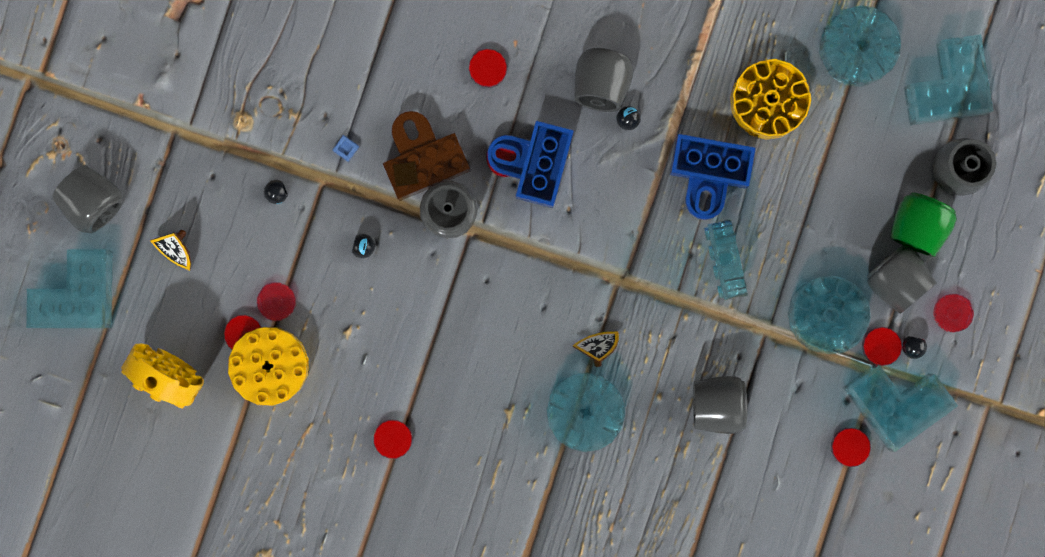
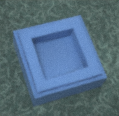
[332,135,360,162]

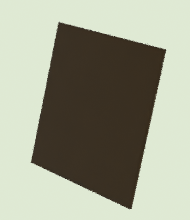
[393,161,418,187]

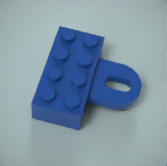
[487,121,574,208]
[669,134,756,220]

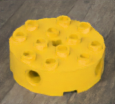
[730,59,811,140]
[228,327,309,406]
[121,343,204,409]

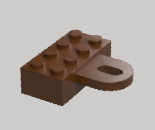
[383,111,471,201]

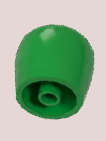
[890,192,957,257]

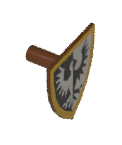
[150,230,191,271]
[572,331,619,367]

